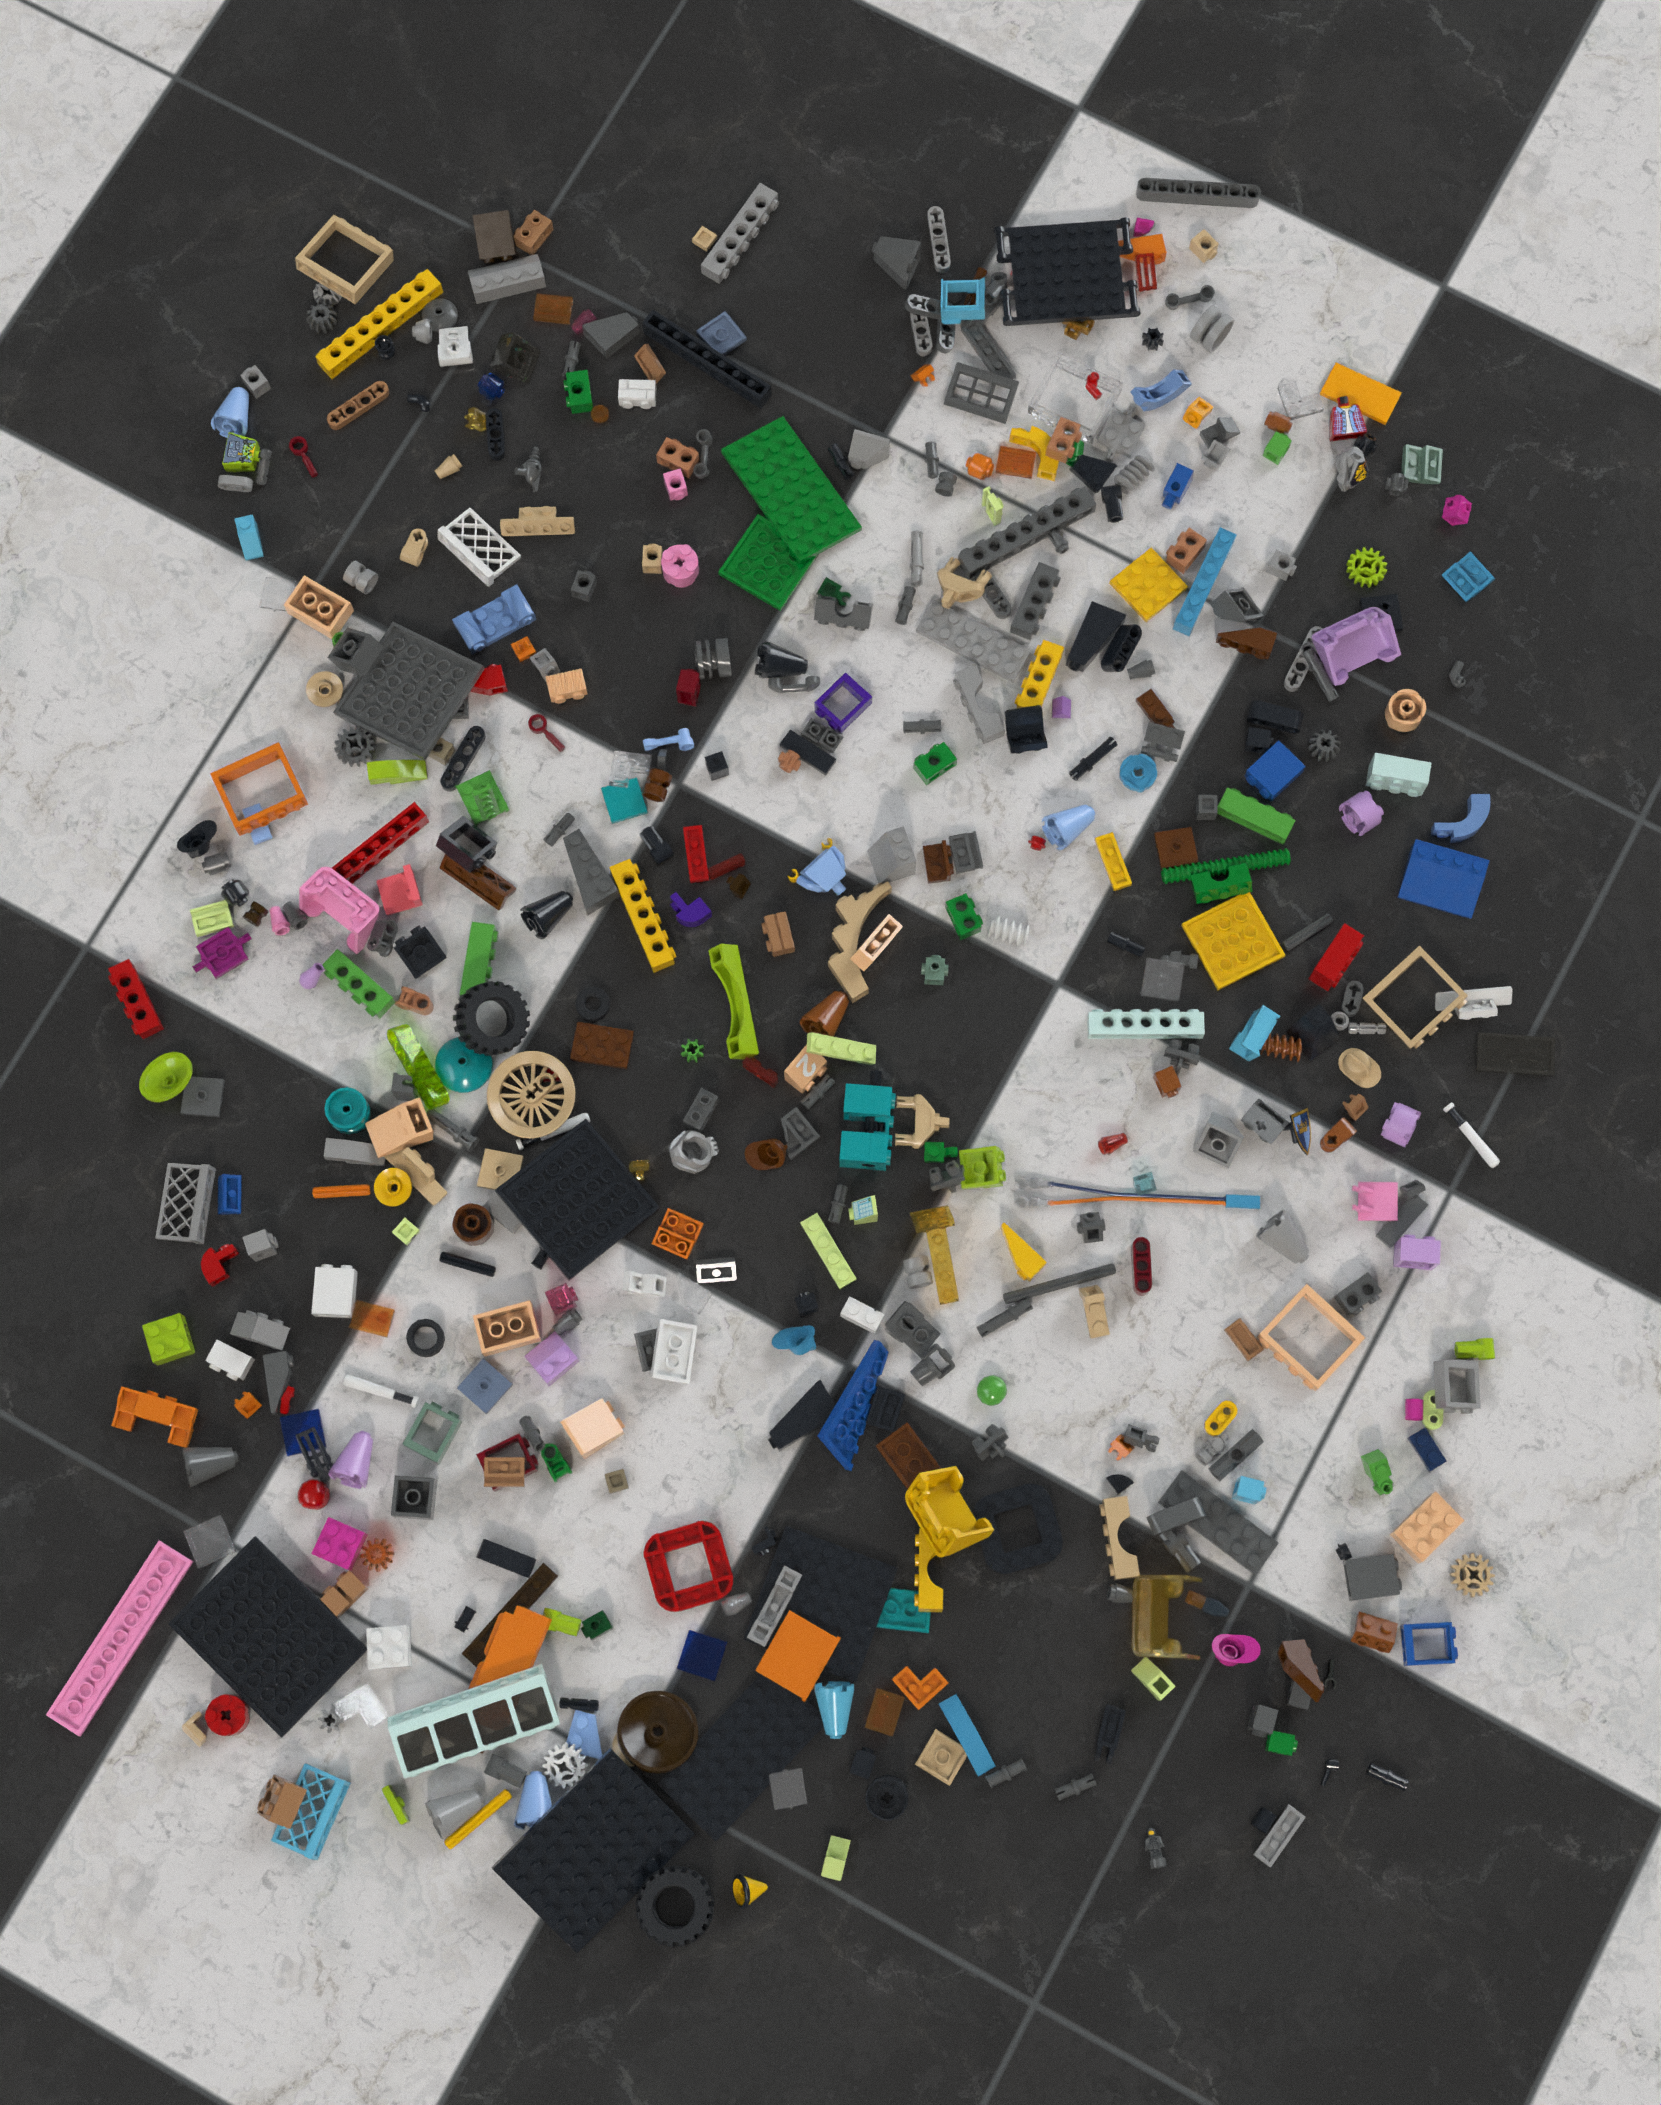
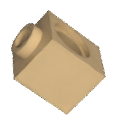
[1189,229,1219,263]
[642,544,663,574]

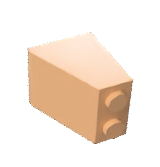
[560,1399,625,1459]

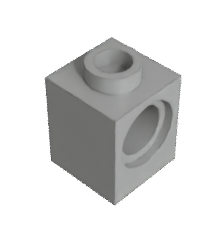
[241,365,271,399]
[1266,549,1297,581]

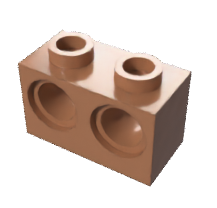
[1045,417,1082,464]
[656,437,700,478]
[1166,527,1207,574]

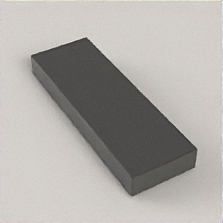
[1376,1195,1428,1248]

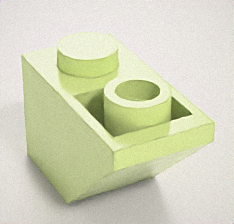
[1131,1657,1176,1701]

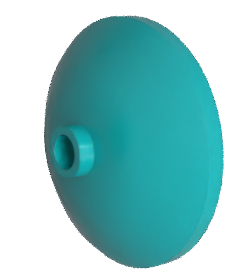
[435,1037,493,1093]

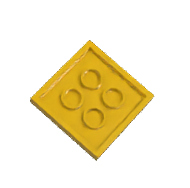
[1109,547,1188,623]

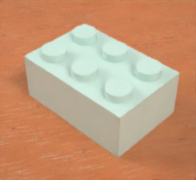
[1366,753,1431,797]

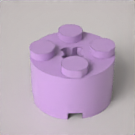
[1339,791,1384,836]
[1381,1102,1421,1147]

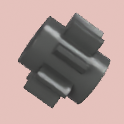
[1385,473,1409,496]

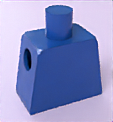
[1161,463,1194,510]

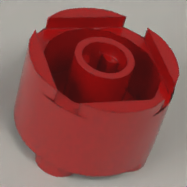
[205,1694,250,1736]

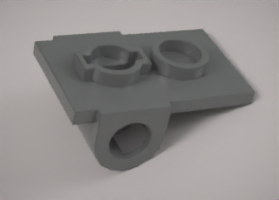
[885,1301,941,1357]

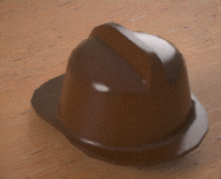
[744,1138,788,1170]

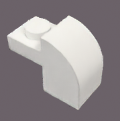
[622,1271,667,1297]

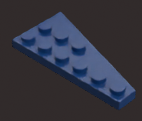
[818,1340,889,1471]

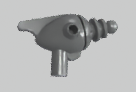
[514,447,542,492]

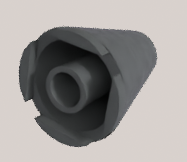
[182,1447,239,1487]

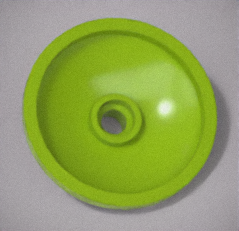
[139,1052,192,1102]

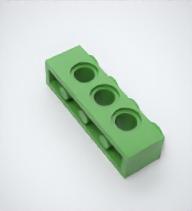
[322,949,395,1019]

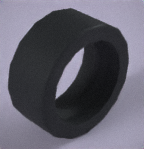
[406,1319,445,1358]

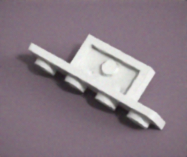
[1435,986,1512,1020]

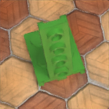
[456,770,509,826]

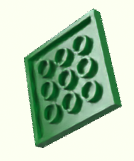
[718,514,819,611]

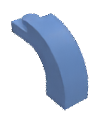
[1130,369,1192,411]
[1431,794,1490,843]

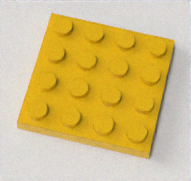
[1181,892,1285,990]

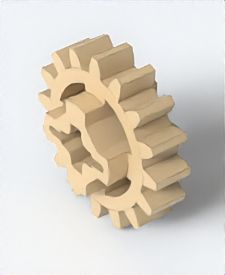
[1450,1553,1495,1598]

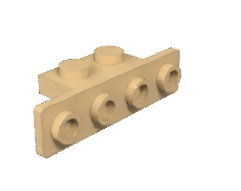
[500,506,575,536]
[383,1147,447,1206]

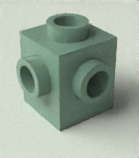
[921,955,949,985]

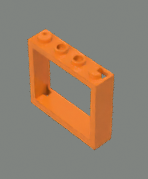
[210,742,308,836]

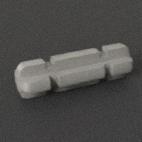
[1348,1022,1386,1034]

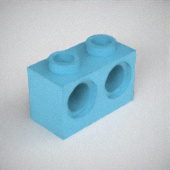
[1232,1476,1267,1505]

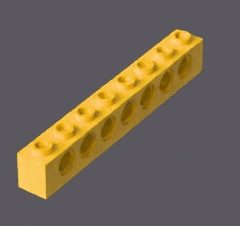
[315,269,443,379]

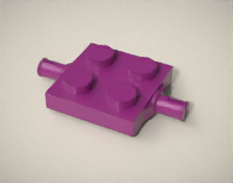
[192,927,252,979]

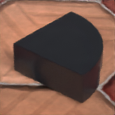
[1106,1474,1134,1495]

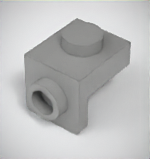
[1201,439,1231,469]

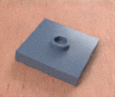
[696,311,747,356]
[457,1358,513,1414]

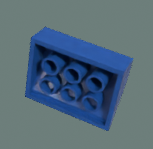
[1397,839,1489,919]

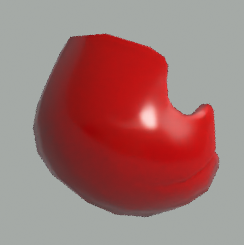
[297,1479,330,1510]

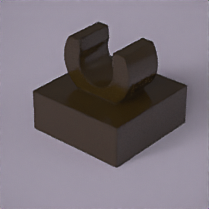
[726,873,751,899]

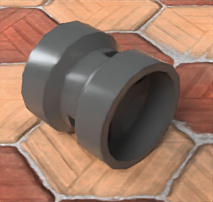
[935,472,957,497]

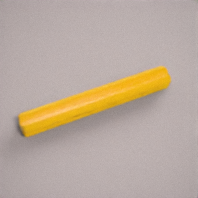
[444,1789,512,1849]

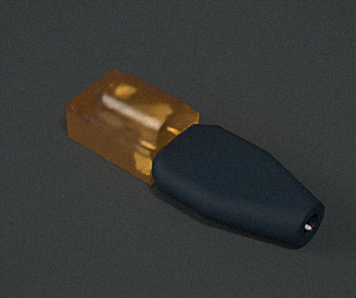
[1184,1590,1229,1617]

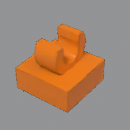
[911,364,935,387]
[511,636,536,662]
[234,1392,262,1419]
[1108,1434,1135,1461]

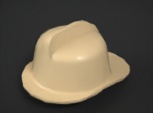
[1338,1048,1381,1088]

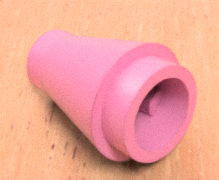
[269,906,290,936]

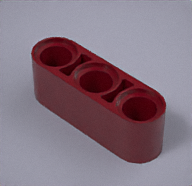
[1131,1237,1152,1296]

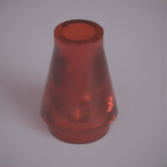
[1098,1133,1128,1155]

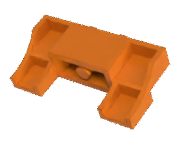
[111,1386,198,1448]

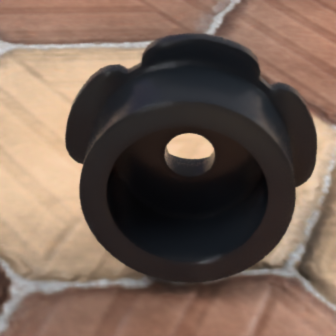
[1335,1543,1352,1560]

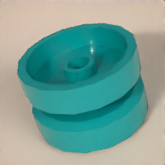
[324,1087,371,1134]

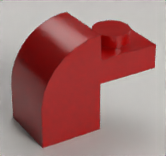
[201,1244,239,1287]

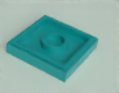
[601,777,648,824]

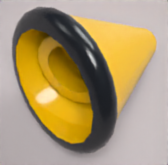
[732,1874,768,1909]

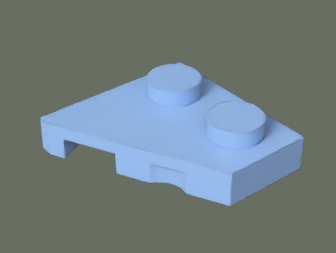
[566,1710,603,1759]

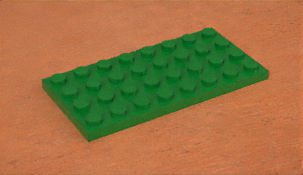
[721,416,862,564]

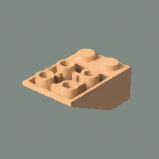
[365,1097,433,1158]

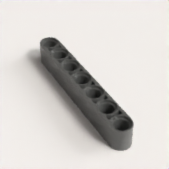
[1136,178,1261,208]

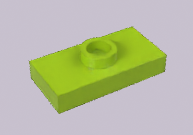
[382,1785,410,1825]

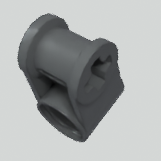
[367,920,398,957]

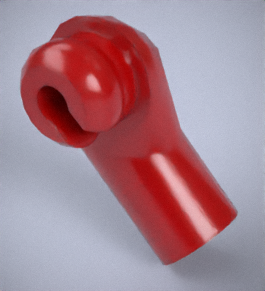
[1085,372,1103,400]

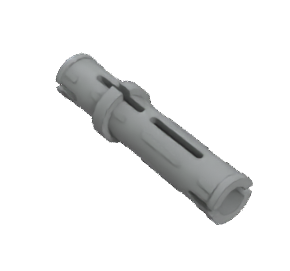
[910,530,924,586]

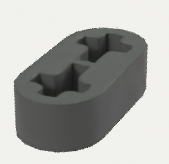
[1341,981,1364,1017]

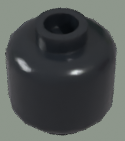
[221,879,249,907]

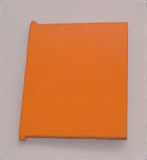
[755,1610,841,1702]

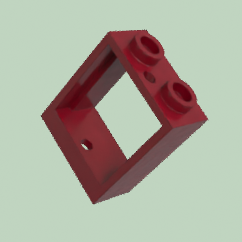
[476,1433,539,1492]

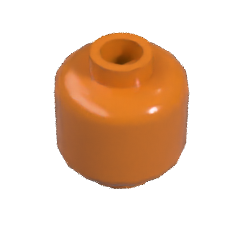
[966,453,994,480]

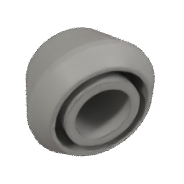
[412,319,432,344]

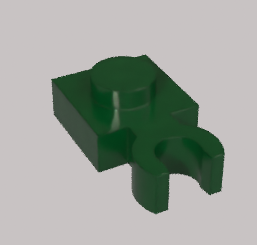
[816,577,851,607]

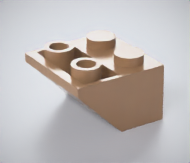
[257,1775,307,1829]

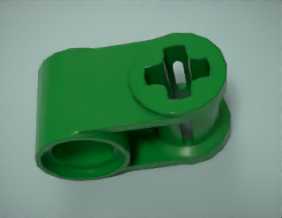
[541,1443,573,1483]

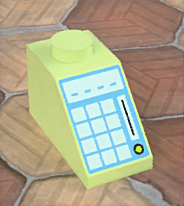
[848,1195,878,1225]

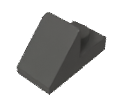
[1199,417,1240,449]

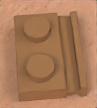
[484,1457,525,1487]

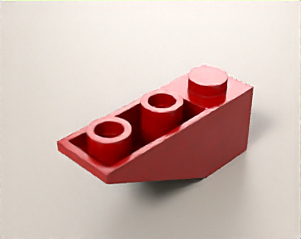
[470,664,508,696]

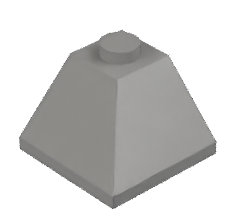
[848,429,890,469]
[1193,1112,1244,1169]

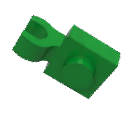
[924,1142,958,1163]

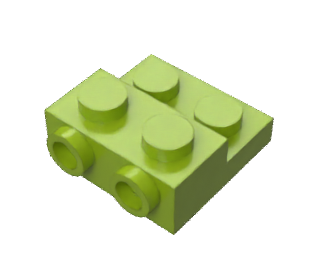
[959,1146,1006,1190]

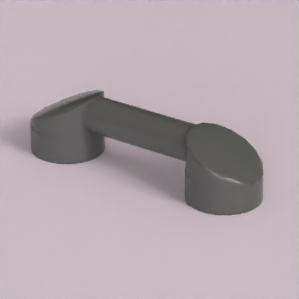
[1165,285,1215,310]
[693,429,713,479]
[768,676,820,693]

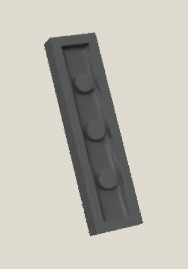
[961,320,1016,387]

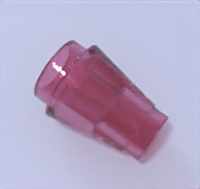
[570,308,598,335]

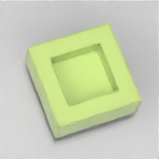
[392,1218,420,1246]

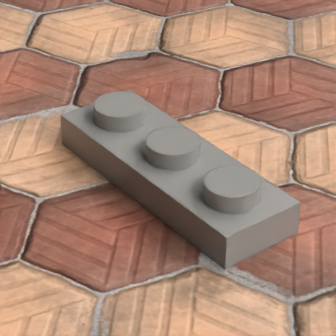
[1253,1804,1306,1868]

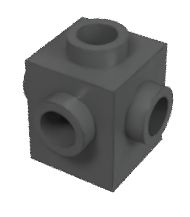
[1077,1212,1106,1244]

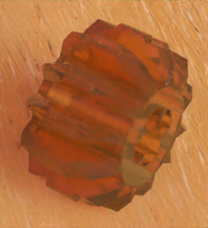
[360,1537,395,1572]

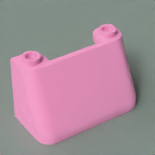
[299,866,379,954]

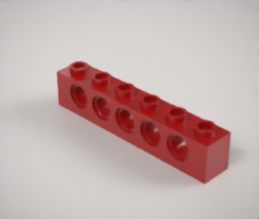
[332,802,429,884]

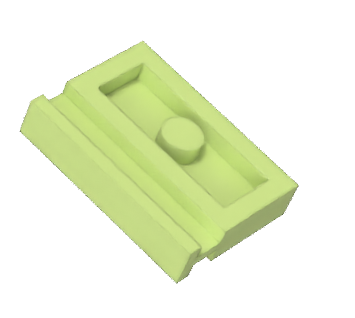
[981,486,1004,526]
[190,900,234,937]

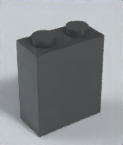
[1343,1554,1402,1601]

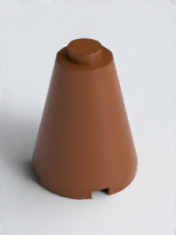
[800,991,849,1037]

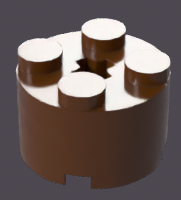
[452,1203,494,1246]

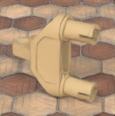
[937,557,992,609]
[895,1094,949,1149]

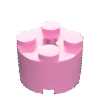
[661,544,699,588]

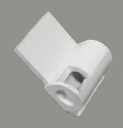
[438,326,473,367]

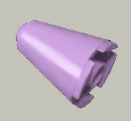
[328,1431,373,1489]

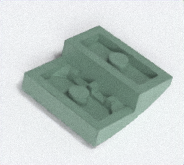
[1401,444,1443,484]

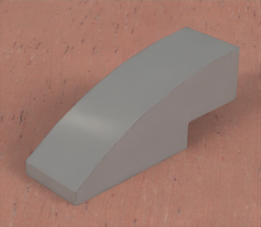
[324,1138,386,1166]

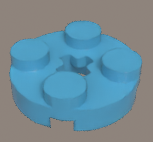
[1119,754,1157,793]

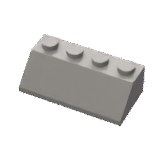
[468,254,546,304]

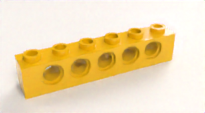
[609,859,676,973]

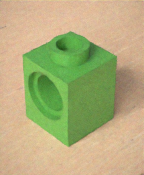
[1263,431,1292,465]

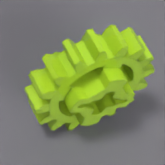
[1346,547,1387,588]

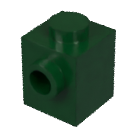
[581,1610,614,1641]

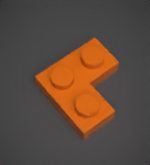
[892,1666,948,1710]

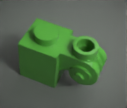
[1360,1449,1393,1496]

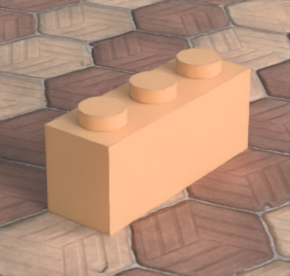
[850,914,903,971]

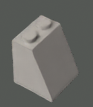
[867,826,916,884]

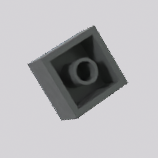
[327,627,383,677]
[391,1475,438,1520]

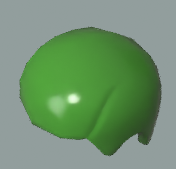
[977,1375,1007,1406]

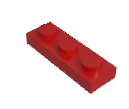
[683,825,709,883]

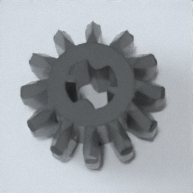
[306,302,337,334]
[1308,729,1341,762]

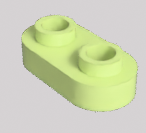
[1422,1390,1443,1430]

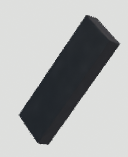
[780,730,836,776]

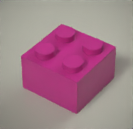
[311,1517,368,1571]

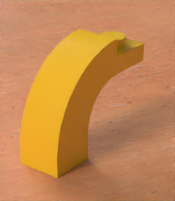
[1009,426,1059,481]

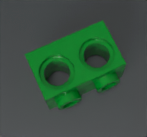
[945,893,983,940]

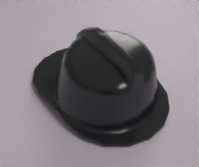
[177,820,217,859]

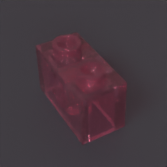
[545,1283,579,1316]

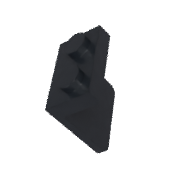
[1005,705,1048,754]

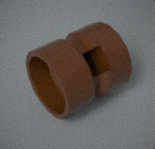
[642,768,673,802]

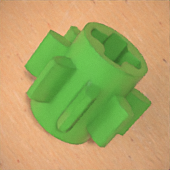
[681,1039,704,1063]

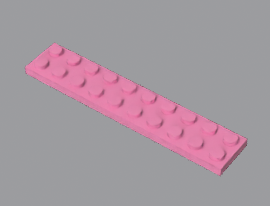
[46,1541,193,1737]

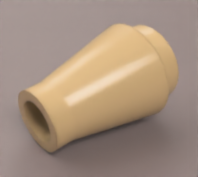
[434,454,462,479]

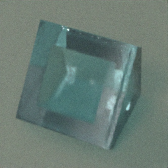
[1133,1172,1157,1196]

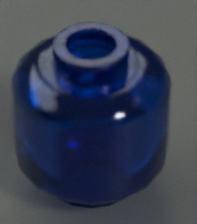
[477,373,505,401]

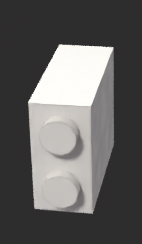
[311,1264,358,1318]

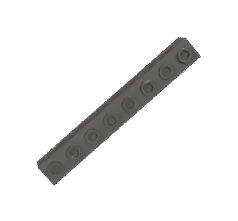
[958,487,1096,579]

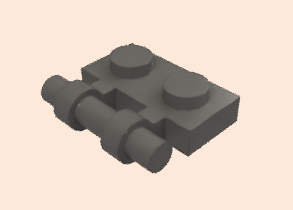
[1141,722,1185,762]

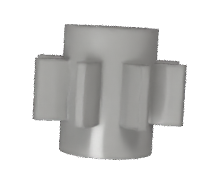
[318,1708,344,1733]

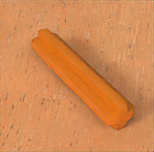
[313,1184,371,1198]

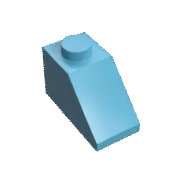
[235,515,264,561]

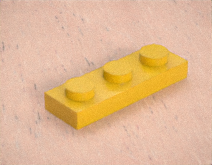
[1094,832,1132,891]

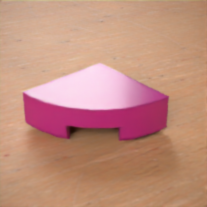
[1133,218,1154,237]

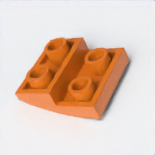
[652,1208,704,1259]

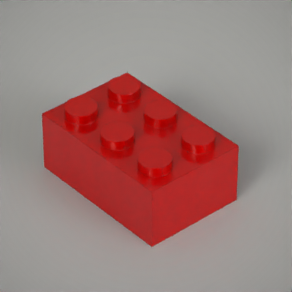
[1309,923,1364,991]

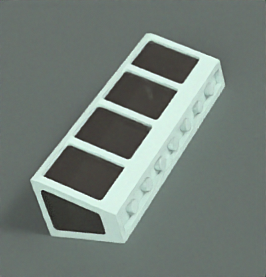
[387,1664,560,1779]

